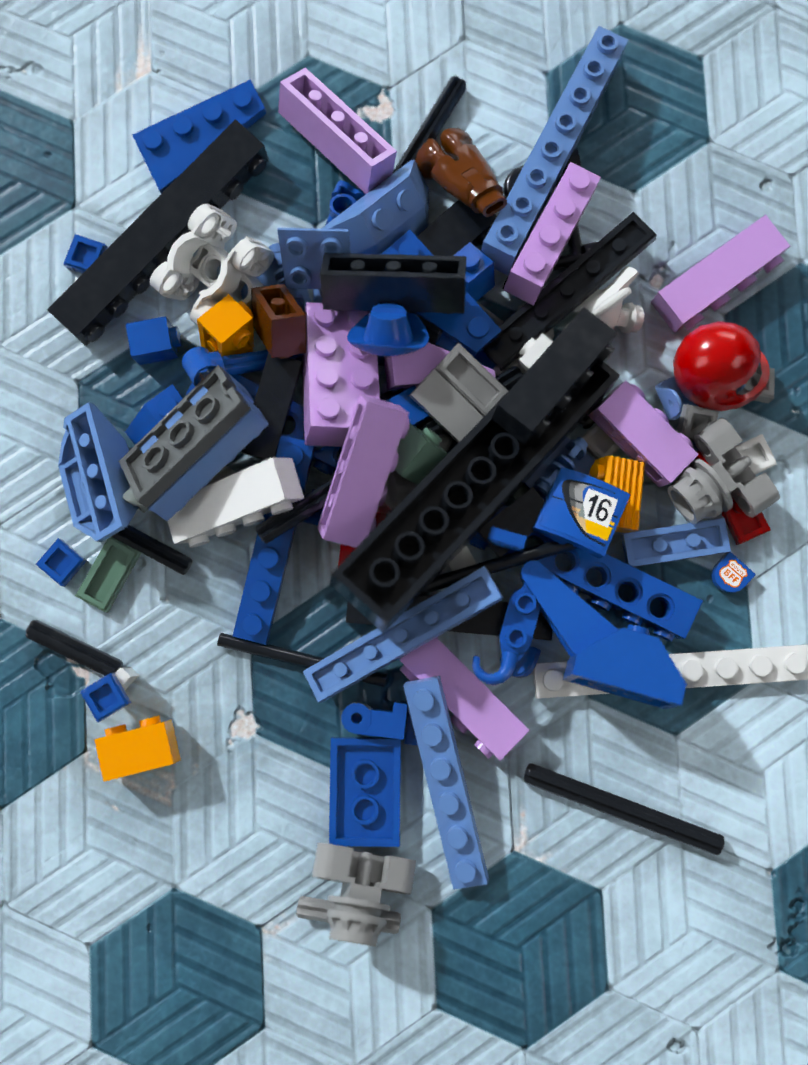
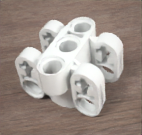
[149,204,274,326]

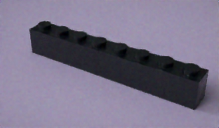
[47,119,268,346]

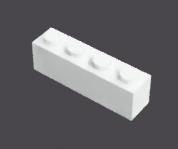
[168,457,304,548]

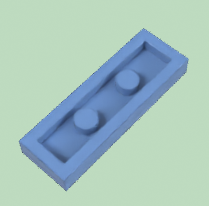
[621,518,731,567]

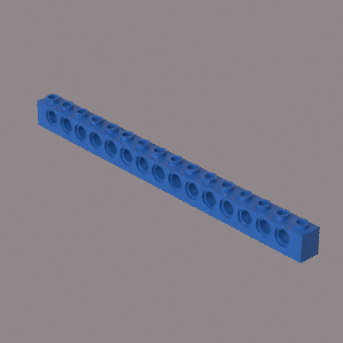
[186,374,703,642]

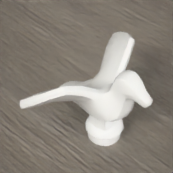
[564,266,644,333]

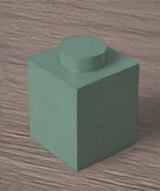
[395,424,448,485]

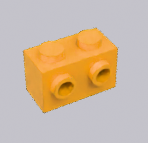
[197,294,254,356]
[94,715,181,782]

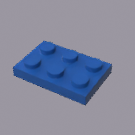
[329,737,401,847]

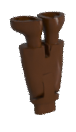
[415,128,507,217]

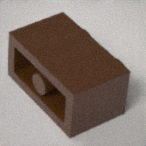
[251,284,306,359]

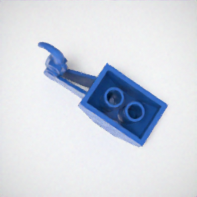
[472,560,687,709]

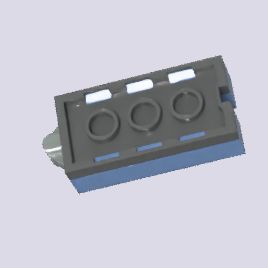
[119,365,269,521]

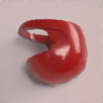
[673,321,770,411]

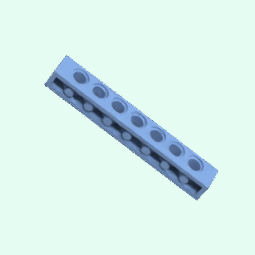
[481,26,628,276]

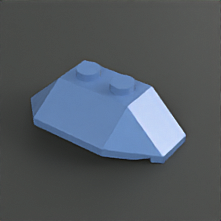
[321,159,429,254]
[58,402,139,542]

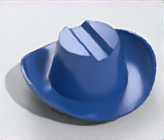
[347,303,429,357]

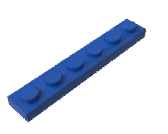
[233,435,316,645]

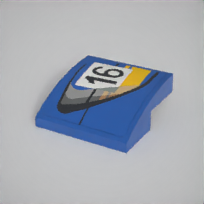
[532,467,631,559]

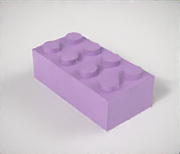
[302,302,380,447]

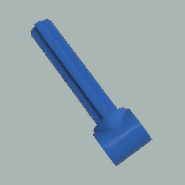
[182,347,302,387]

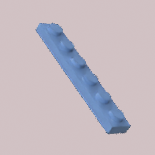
[303,566,504,703]
[403,675,489,890]

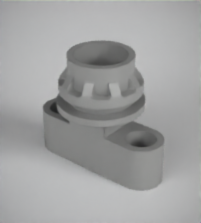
[668,418,780,524]
[312,843,416,947]

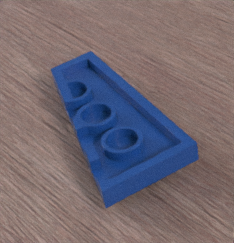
[132,79,266,194]
[381,230,502,356]

